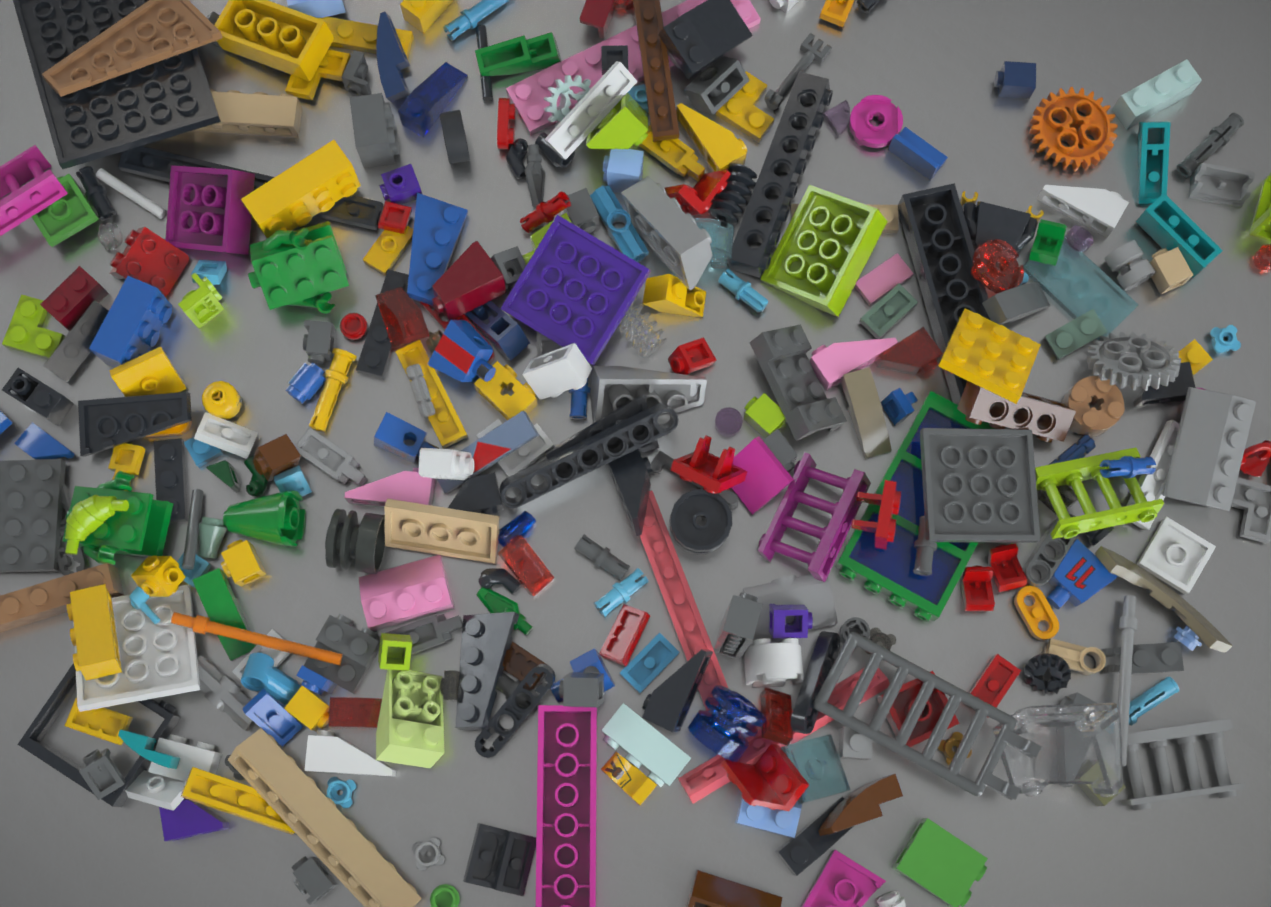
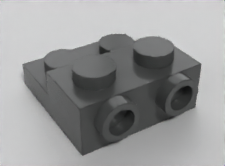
[304,613,380,694]

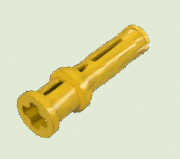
[308,348,357,432]

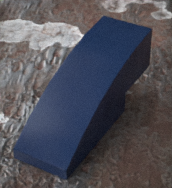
[376,12,410,102]

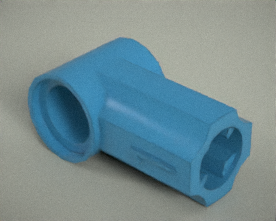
[241,653,300,705]

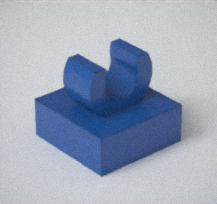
[881,388,918,426]

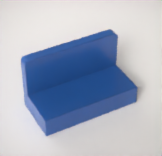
[888,127,948,180]

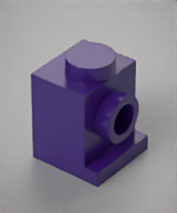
[769,604,813,638]

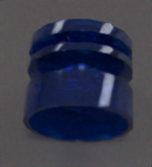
[688,685,766,762]

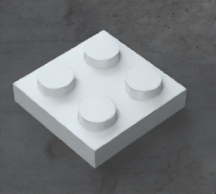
[1137,517,1216,595]

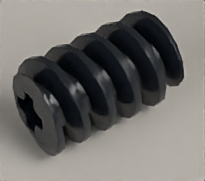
[709,163,757,225]

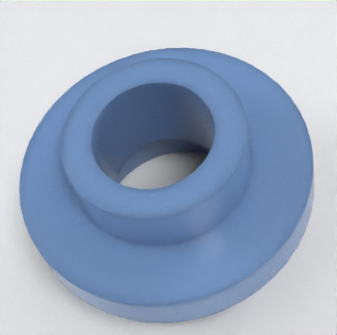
[1174,625,1202,651]

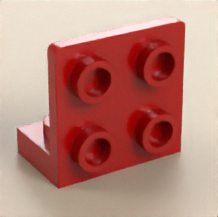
[664,170,731,215]
[721,744,809,811]

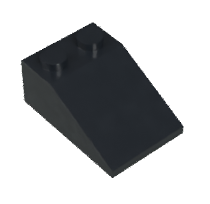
[658,0,753,80]

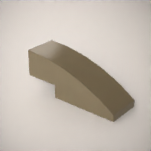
[840,367,892,460]

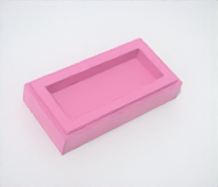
[854,253,914,306]

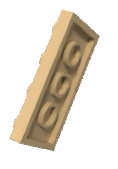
[384,499,499,564]

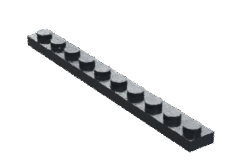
[118,146,384,231]

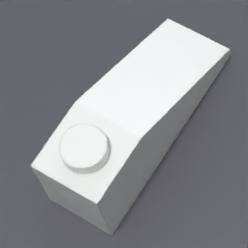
[1037,185,1129,238]
[304,730,396,777]

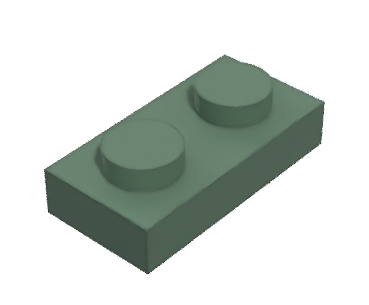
[859,283,918,339]
[1044,309,1107,360]

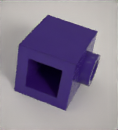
[379,164,422,205]

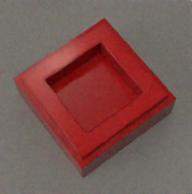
[378,201,412,235]

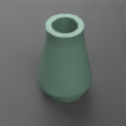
[199,517,227,559]

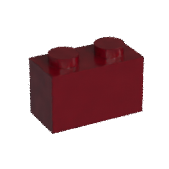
[40,266,109,331]

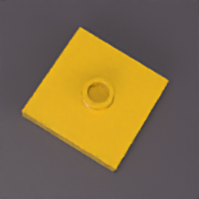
[109,346,187,397]

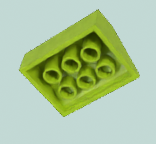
[760,185,888,317]

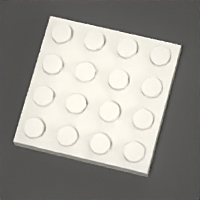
[73,585,200,712]

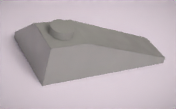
[590,366,707,423]

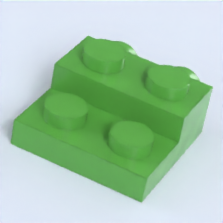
[32,174,99,247]

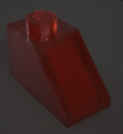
[375,287,430,348]
[875,327,942,375]

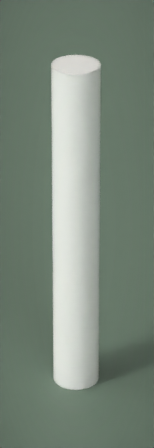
[96,168,167,219]

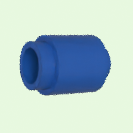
[285,362,326,404]

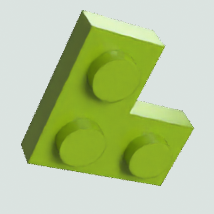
[2,294,65,359]

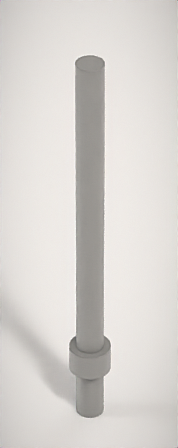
[1114,595,1138,766]

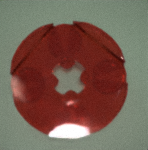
[971,239,1024,294]

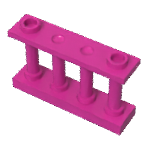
[0,145,68,236]

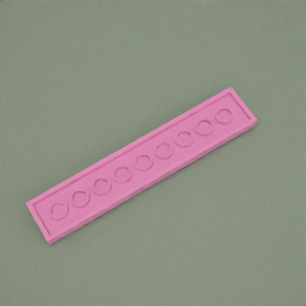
[506,0,761,136]

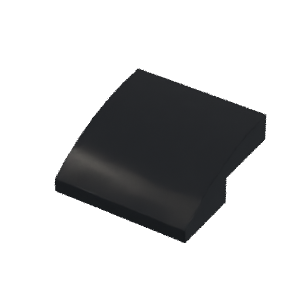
[463,823,536,896]

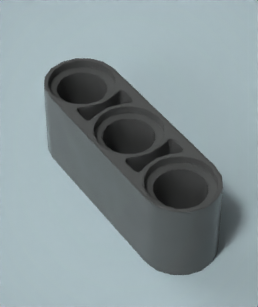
[1022,514,1078,588]

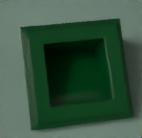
[206,460,240,493]

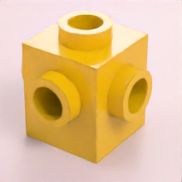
[131,556,186,597]

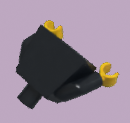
[960,191,1044,268]

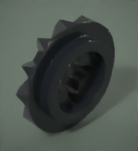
[1024,653,1071,695]

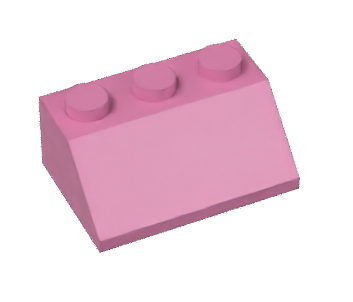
[359,555,455,632]

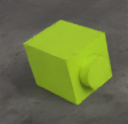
[743,393,786,438]
[378,633,412,671]

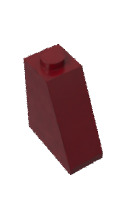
[432,241,507,321]

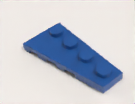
[407,193,468,306]

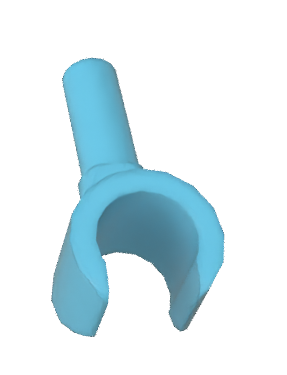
[129,587,160,624]

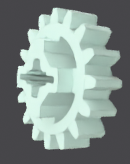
[544,75,592,127]

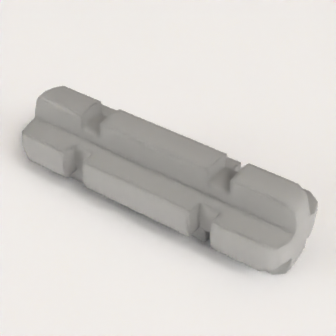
[406,364,435,418]

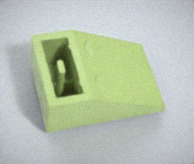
[376,669,444,768]

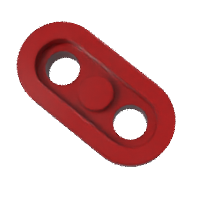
[497,98,516,149]

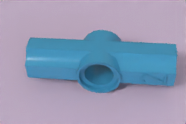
[590,185,649,262]

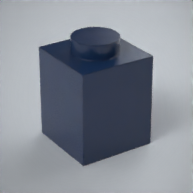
[995,61,1036,99]

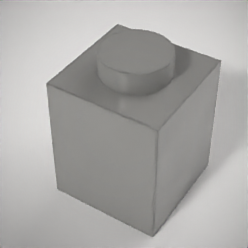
[838,727,873,760]

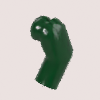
[244,455,268,496]

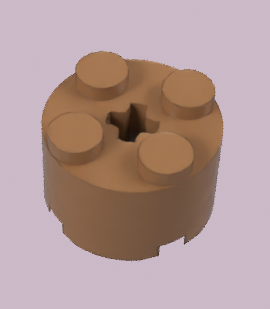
[1062,376,1125,438]

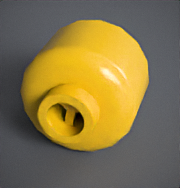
[202,381,242,420]

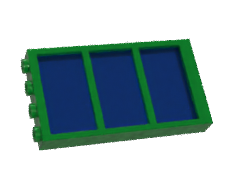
[834,391,995,622]

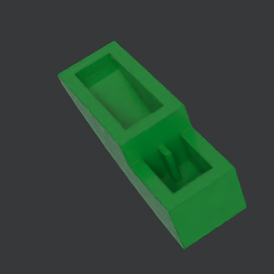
[475,32,561,76]
[192,568,256,661]

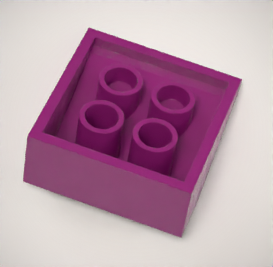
[165,165,255,255]

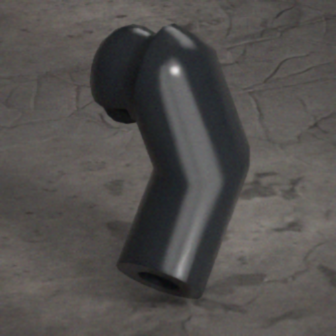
[506,138,528,179]
[478,568,522,595]

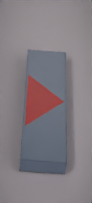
[437,411,539,494]

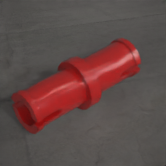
[520,191,571,233]

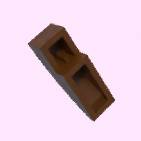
[818,774,903,836]

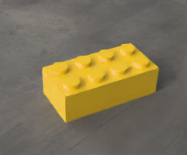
[214,0,334,81]
[241,140,361,238]

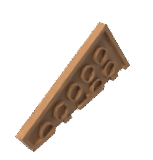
[42,0,223,97]

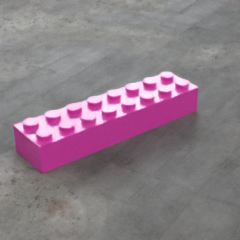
[535,705,597,907]

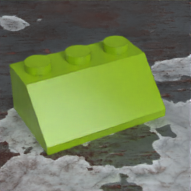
[586,93,648,149]

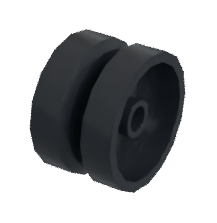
[669,489,732,555]

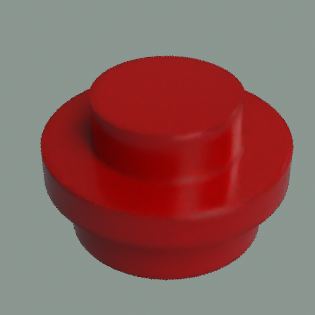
[340,313,368,340]

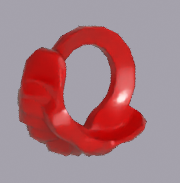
[1240,440,1271,477]

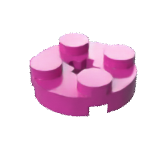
[849,95,903,148]

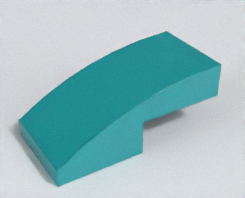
[118,729,180,769]

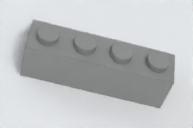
[621,176,713,290]
[1163,387,1256,511]

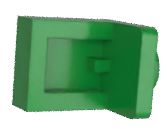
[1029,219,1067,266]

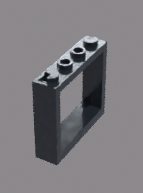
[17,663,181,807]

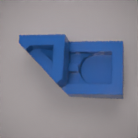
[14,422,75,460]

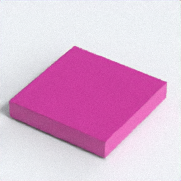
[731,436,794,514]

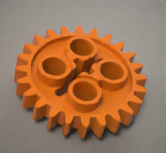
[1029,87,1118,171]

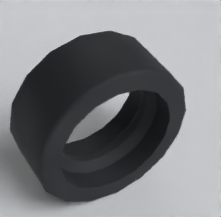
[439,110,470,164]

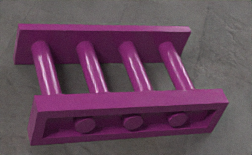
[758,452,871,582]

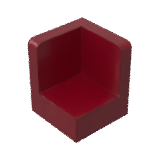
[579,0,614,39]

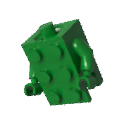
[248,221,349,314]
[62,471,173,565]

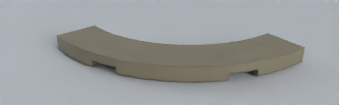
[1095,546,1233,653]

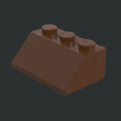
[686,870,783,907]

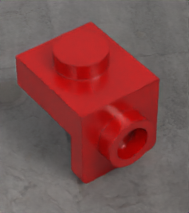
[988,544,1027,592]
[960,565,995,611]

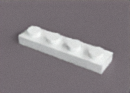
[544,61,637,160]
[1127,420,1180,530]

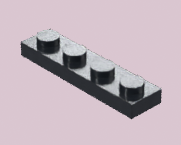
[356,269,409,379]

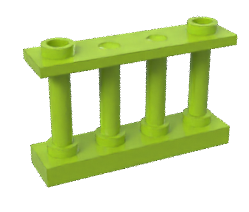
[1035,447,1164,539]

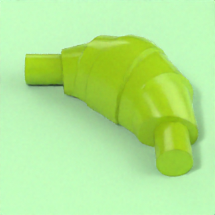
[65,495,129,555]

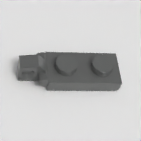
[386,614,463,655]

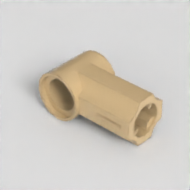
[1045,638,1106,676]

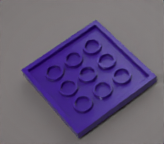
[500,215,651,366]

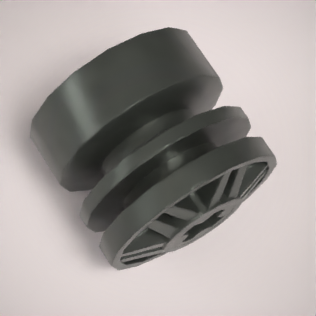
[325,508,385,574]

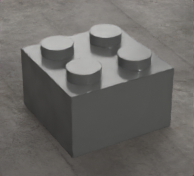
[350,93,399,169]

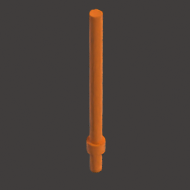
[171,612,343,665]

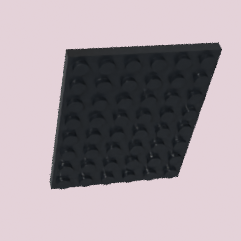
[13,0,221,170]

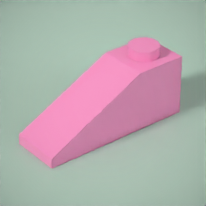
[809,338,898,391]
[344,468,436,507]

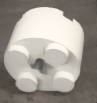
[744,638,804,687]

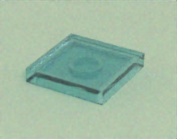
[781,734,851,805]

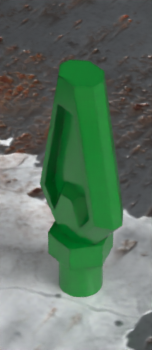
[476,587,533,636]

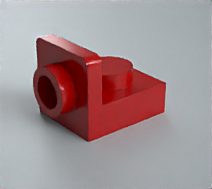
[668,337,717,375]

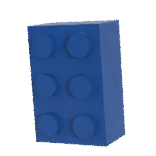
[89,276,173,368]

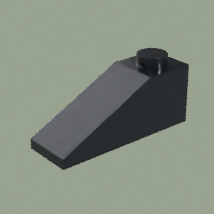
[608,449,652,536]
[642,649,713,732]
[775,796,854,876]

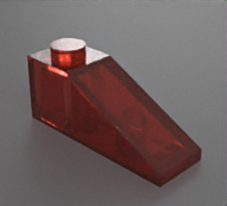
[329,697,382,729]

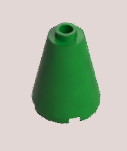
[223,490,306,547]

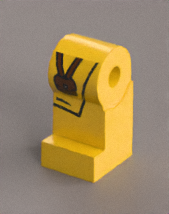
[601,752,657,806]

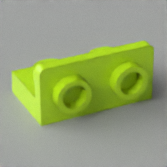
[178,273,224,329]

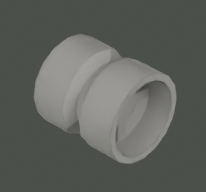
[1105,240,1156,291]

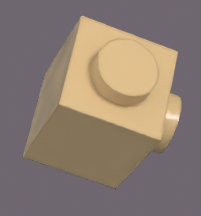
[1150,247,1193,294]

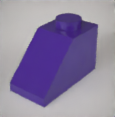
[159,798,230,841]

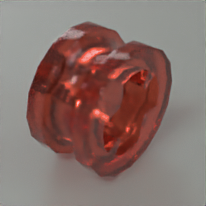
[1253,244,1271,271]

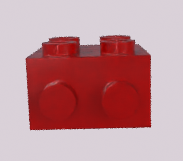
[109,227,189,297]

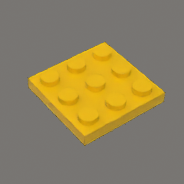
[938,308,1041,404]

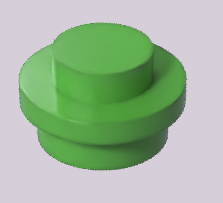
[430,884,460,907]

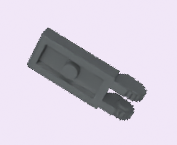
[1101,642,1184,674]

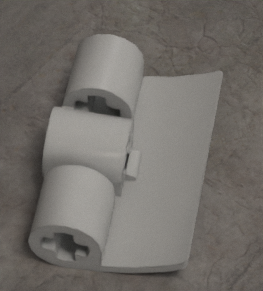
[743,574,838,640]

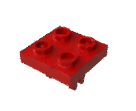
[671,435,748,494]
[851,480,901,550]

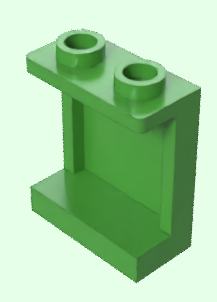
[892,818,988,907]

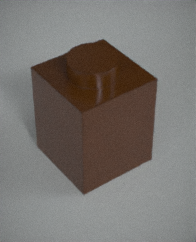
[253,434,301,482]

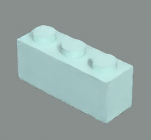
[1112,59,1202,130]
[601,703,691,787]

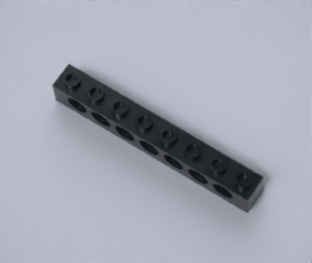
[727,72,833,278]

